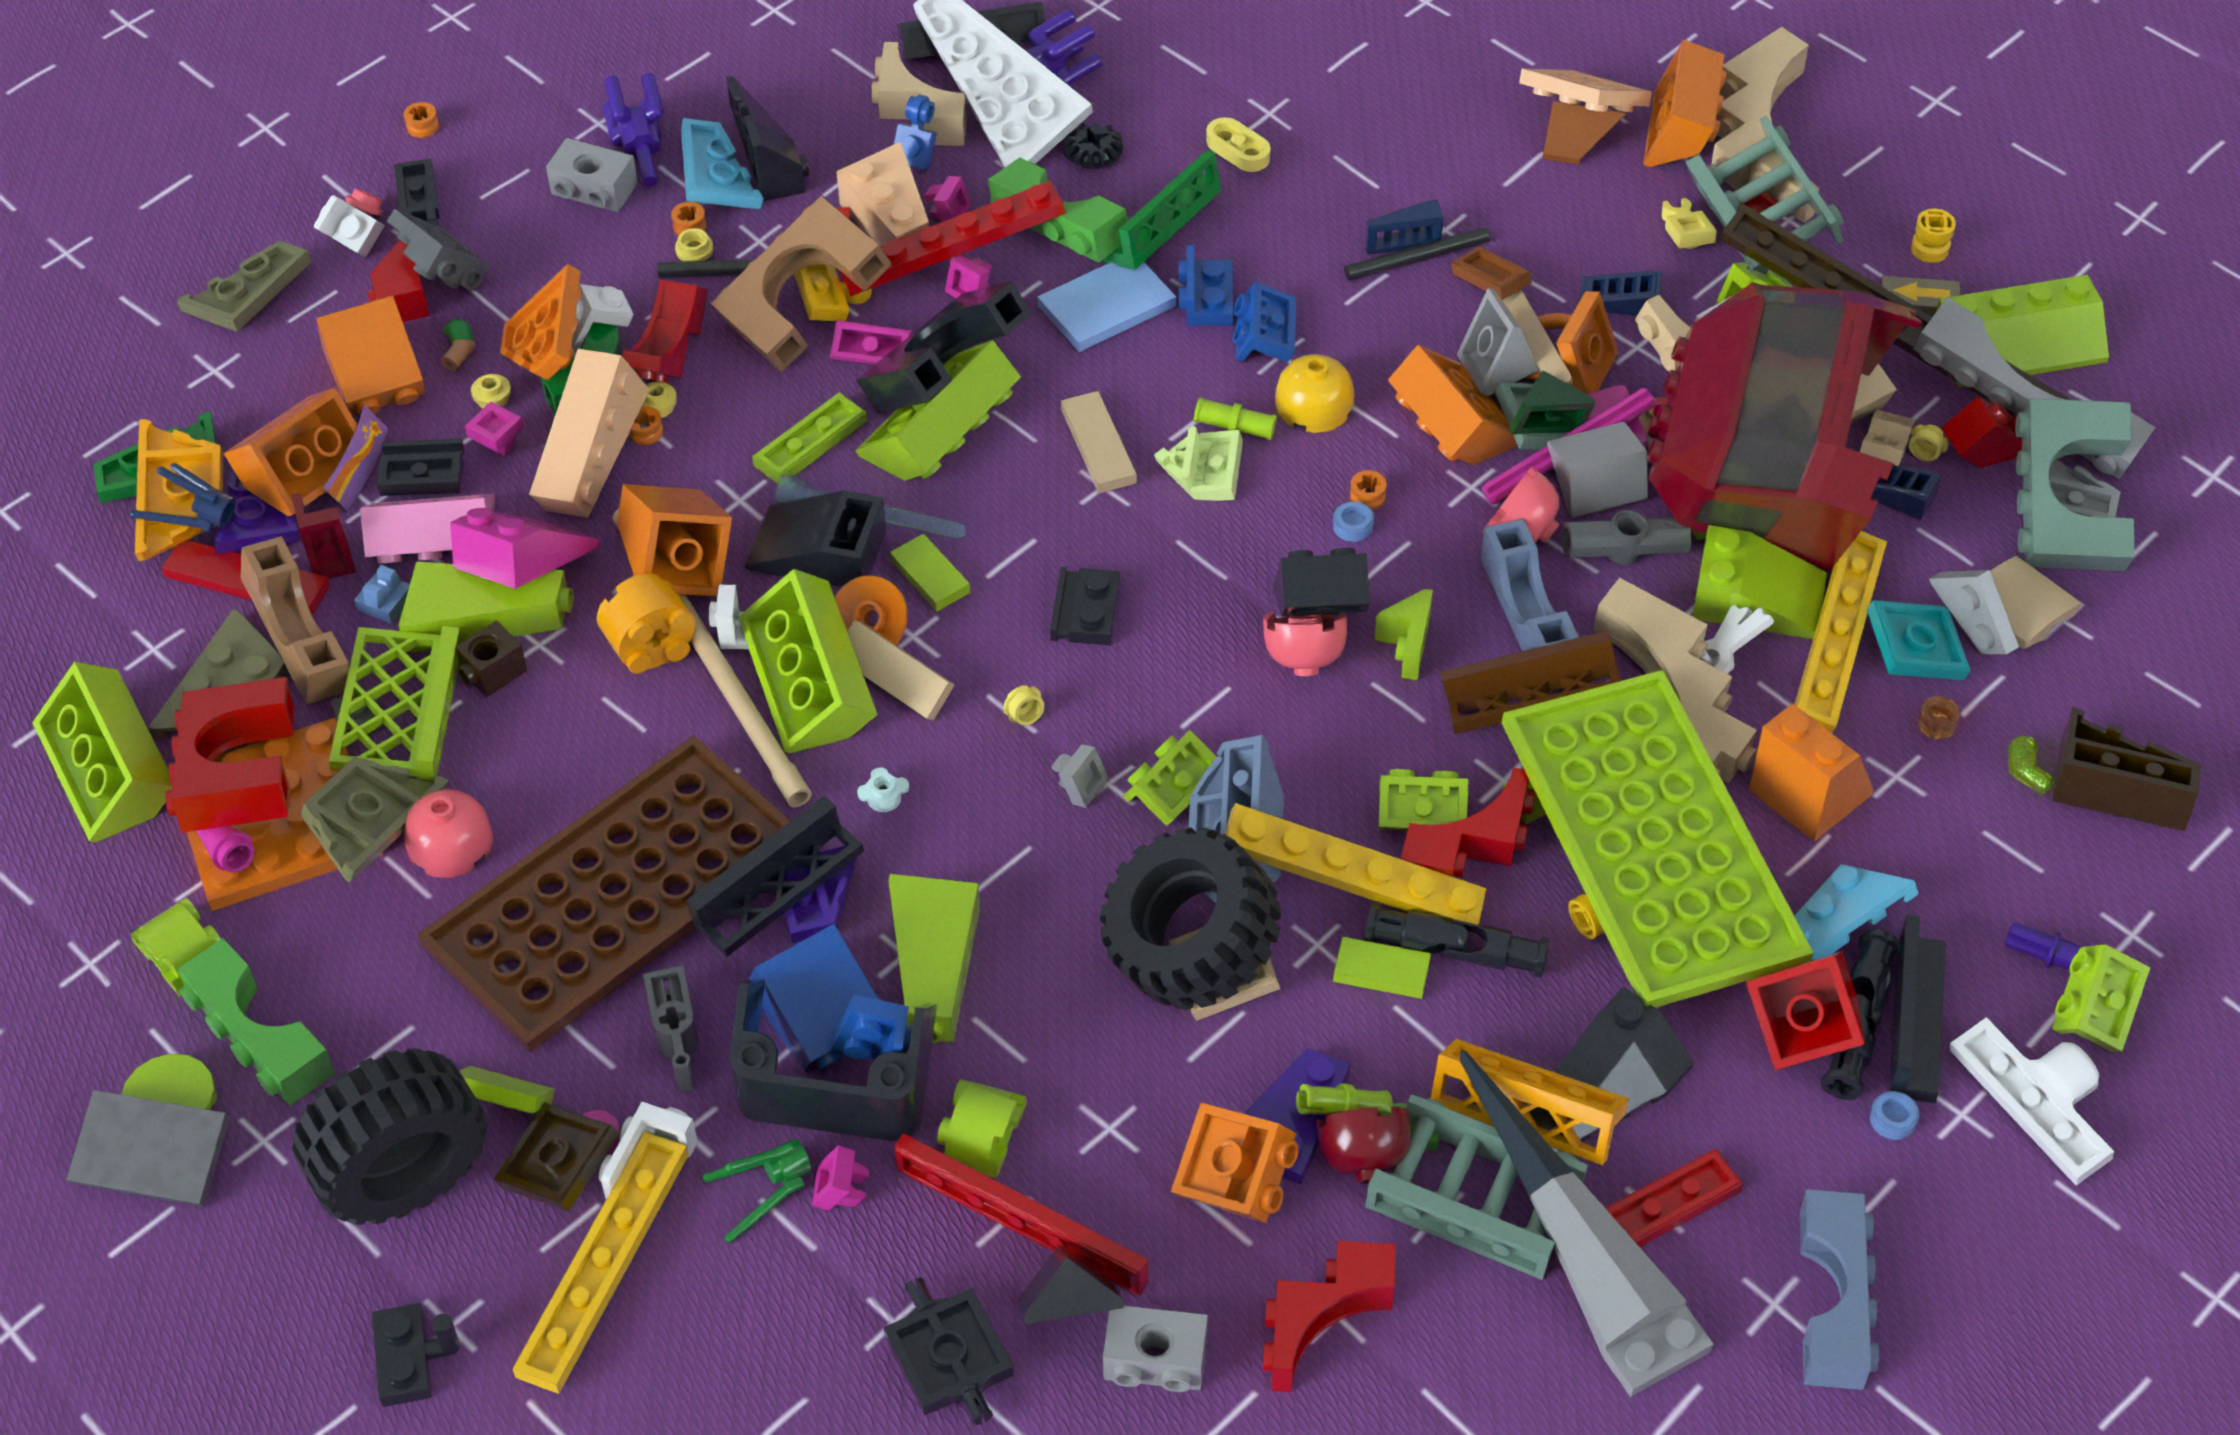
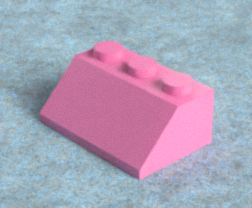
[360,493,495,563]

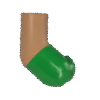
[441,318,476,372]

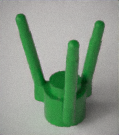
[702,1138,811,1243]

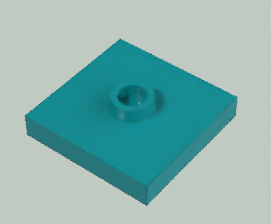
[1867,600,1971,680]

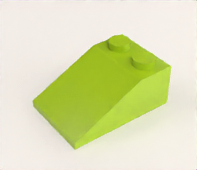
[1692,525,1827,639]

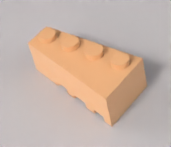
[529,349,650,518]

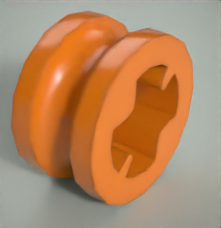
[403,102,439,138]
[671,202,707,236]
[628,406,663,445]
[1350,470,1387,510]

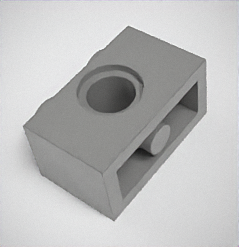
[546,138,638,212]
[1103,1306,1208,1392]

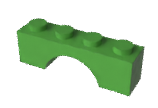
[988,157,1128,263]
[177,938,335,1106]

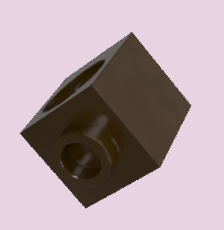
[455,620,528,697]

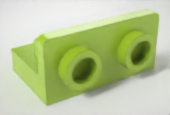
[1122,730,1217,826]
[1378,769,1468,831]
[2052,944,2150,1052]

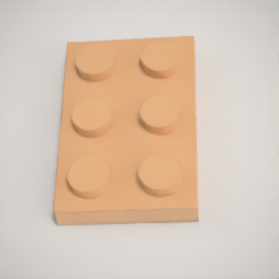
[1519,68,1652,112]

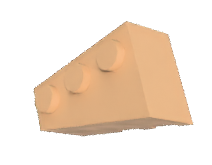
[836,142,929,246]

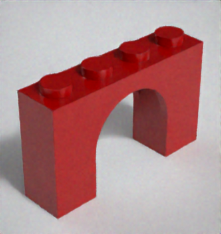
[165,677,296,833]

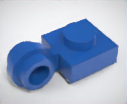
[894,94,937,170]

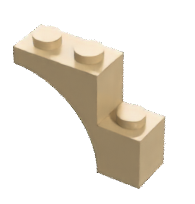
[872,42,967,146]

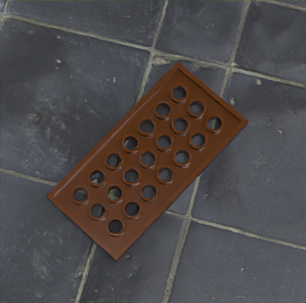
[417,735,791,1053]

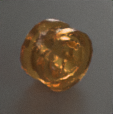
[1918,696,1960,739]

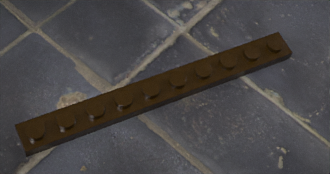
[1720,204,2071,416]

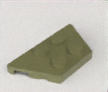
[148,609,289,739]
[301,757,449,883]

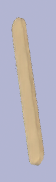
[1502,289,1572,385]

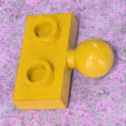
[794,264,872,322]

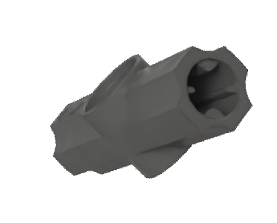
[1562,510,1691,565]

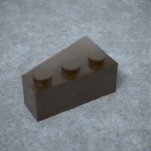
[2052,706,2201,831]

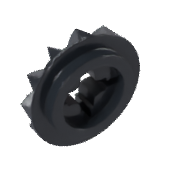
[1064,121,1123,169]

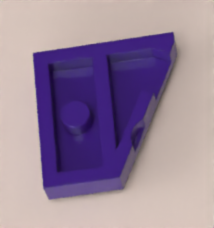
[777,846,857,943]

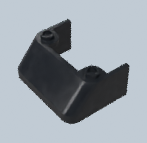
[730,978,937,1142]

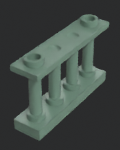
[1686,116,1844,275]
[1365,1094,1588,1280]

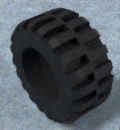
[1100,827,1281,1009]
[292,1048,487,1225]

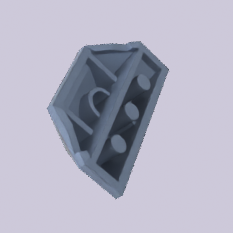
[1189,735,1284,903]

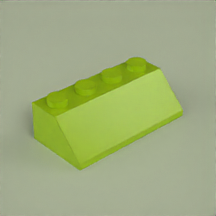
[1936,275,2109,387]
[855,340,1021,481]
[738,569,878,753]
[32,661,172,842]

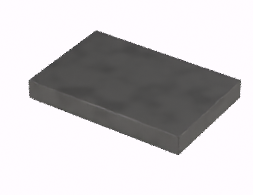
[66,1090,230,1207]

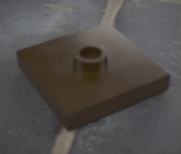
[494,1103,619,1212]

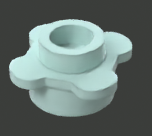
[857,768,909,812]

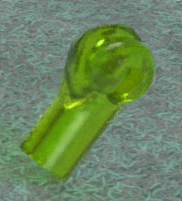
[2007,736,2055,796]

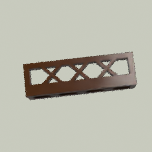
[1441,630,1621,734]

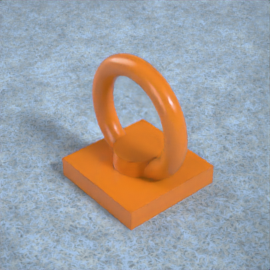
[1523,291,1619,394]

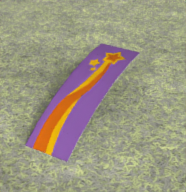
[323,405,388,511]

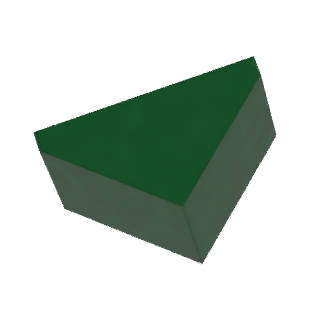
[1509,370,1596,435]

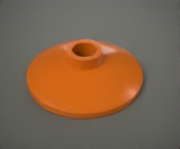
[835,575,908,645]

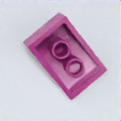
[450,508,600,589]

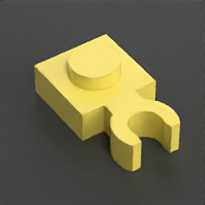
[1662,198,1716,249]

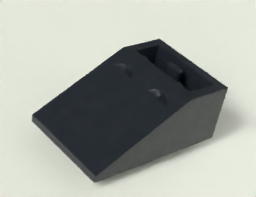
[745,491,887,587]
[1273,548,1370,616]

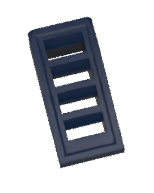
[1365,199,1443,254]
[1579,271,1662,316]
[1871,465,1942,520]

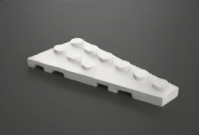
[913,0,1093,167]

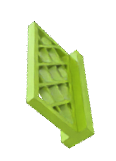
[329,626,460,782]

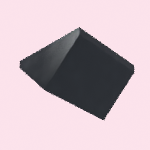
[1018,1244,1124,1324]

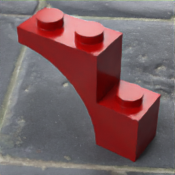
[622,280,708,384]
[1401,767,1536,878]
[1263,1240,1396,1392]

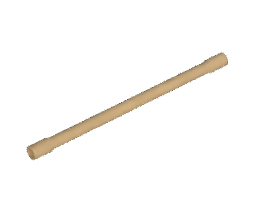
[613,509,812,808]

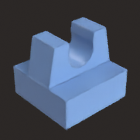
[354,565,410,624]

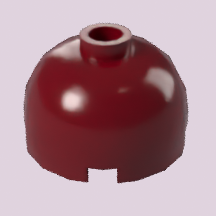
[1316,1107,1411,1184]

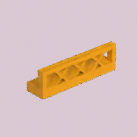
[1430,1039,1629,1165]

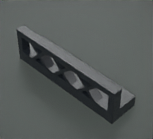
[897,2,1045,60]
[686,796,864,957]
[1889,914,1946,1103]

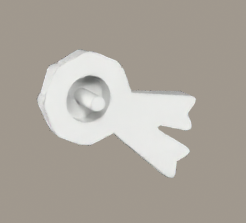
[1701,605,1774,674]

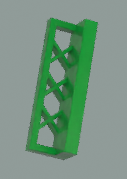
[1104,150,1221,270]

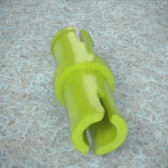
[1194,397,1277,440]
[1296,1083,1393,1116]

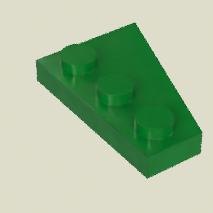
[93,411,217,503]

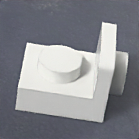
[314,195,385,258]

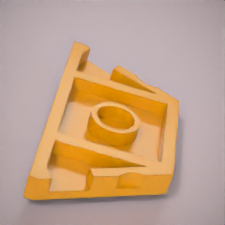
[135,419,224,561]

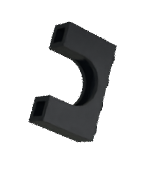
[856,281,1032,413]

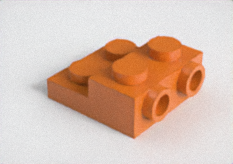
[1170,1103,1298,1224]

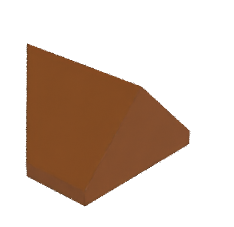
[1543,101,1626,165]

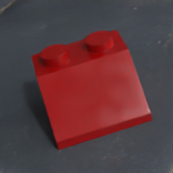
[1746,951,1865,1070]

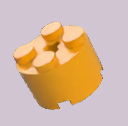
[597,573,695,674]

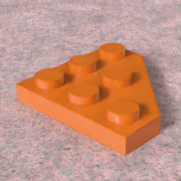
[500,264,582,380]

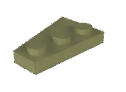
[176,240,312,332]

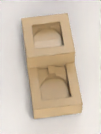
[1860,409,1916,466]

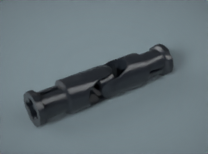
[1364,902,1550,978]
[1821,929,1900,1100]

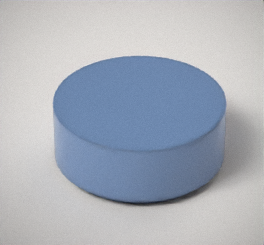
[1333,502,1374,542]
[1870,1091,1919,1140]

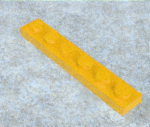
[1795,531,1887,733]
[1225,803,1486,934]
[513,1131,689,1394]

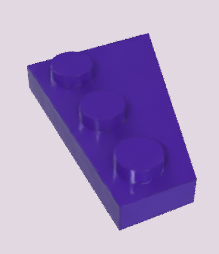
[1244,1048,1350,1184]

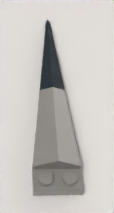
[1460,1049,1714,1397]

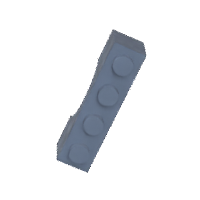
[1481,519,1579,651]
[1800,1189,1879,1390]

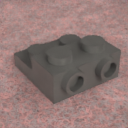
[387,208,490,291]

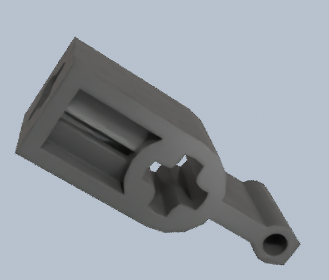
[643,965,698,1093]

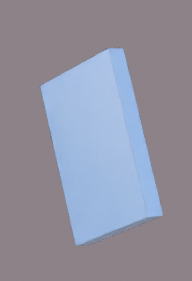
[1037,262,1176,352]

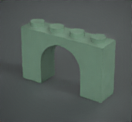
[2015,398,2135,571]

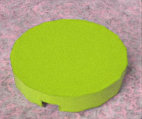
[121,1054,217,1110]

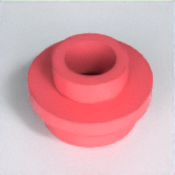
[345,188,383,217]

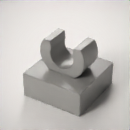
[1051,744,1109,807]

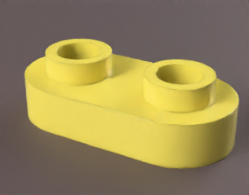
[1206,117,1271,172]

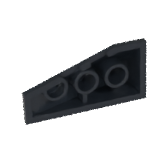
[726,76,809,202]
[1529,986,1694,1152]

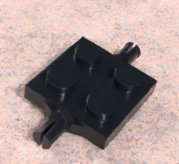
[883,1277,1014,1425]

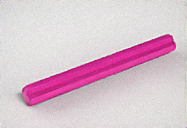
[1482,388,1655,504]

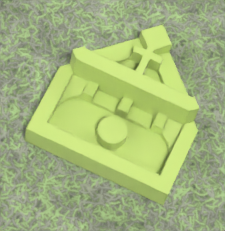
[1154,426,1243,501]

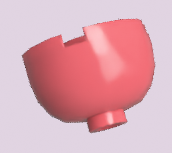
[1482,467,1560,543]
[1263,610,1347,676]
[403,789,494,878]

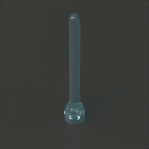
[775,474,967,539]

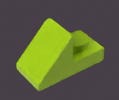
[1375,589,1433,681]

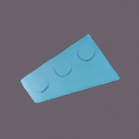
[681,118,763,210]
[1794,864,1919,960]

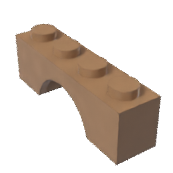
[240,536,349,705]

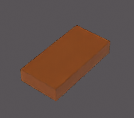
[1451,246,1532,300]

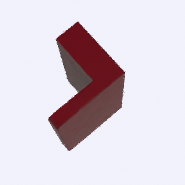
[292,492,356,579]

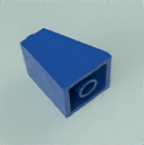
[748,924,879,1071]

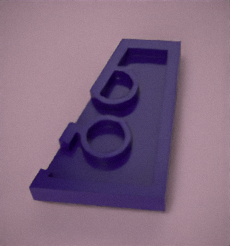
[215,468,299,554]

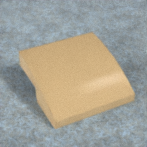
[1990,556,2082,649]

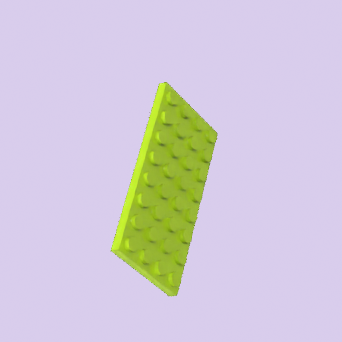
[1501,670,1814,1008]

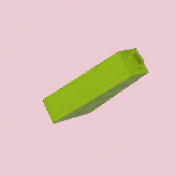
[398,562,574,653]
[889,874,980,1043]

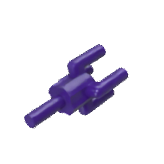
[1026,9,1103,86]
[602,73,664,186]

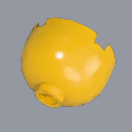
[1275,354,1355,433]

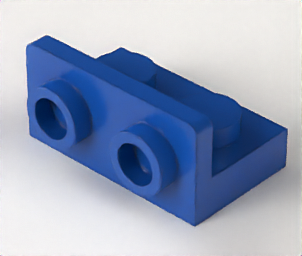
[1179,245,1233,326]
[1232,281,1296,362]
[831,994,913,1060]

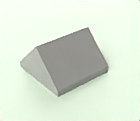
[1456,288,1538,396]
[1547,422,1648,519]

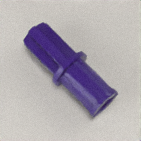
[2005,923,2083,970]

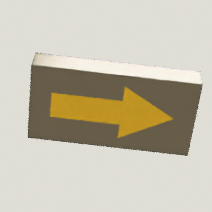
[1880,276,1960,317]

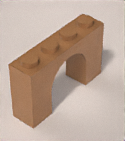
[710,196,892,373]

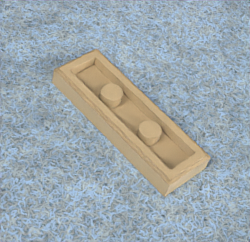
[1061,391,1137,494]
[847,620,955,721]

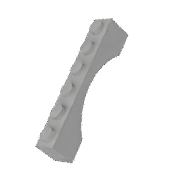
[1913,297,2156,480]

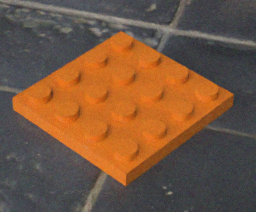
[186,717,383,911]

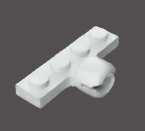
[1950,1017,2114,1186]

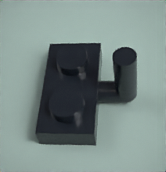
[372,1303,460,1407]

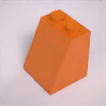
[316,296,425,417]
[617,484,732,596]
[1749,703,1873,842]

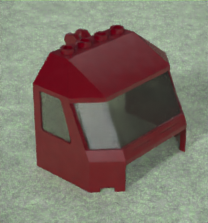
[1647,282,1922,573]

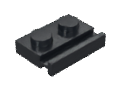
[377,438,465,496]
[1050,567,1120,646]

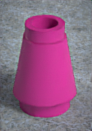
[196,826,255,873]

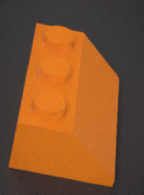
[1643,39,1727,167]
[1388,345,1518,465]
[223,387,357,516]

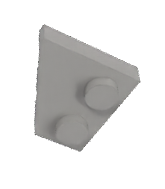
[2049,460,2121,518]
[1929,570,2019,654]

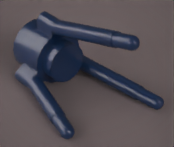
[130,463,236,533]

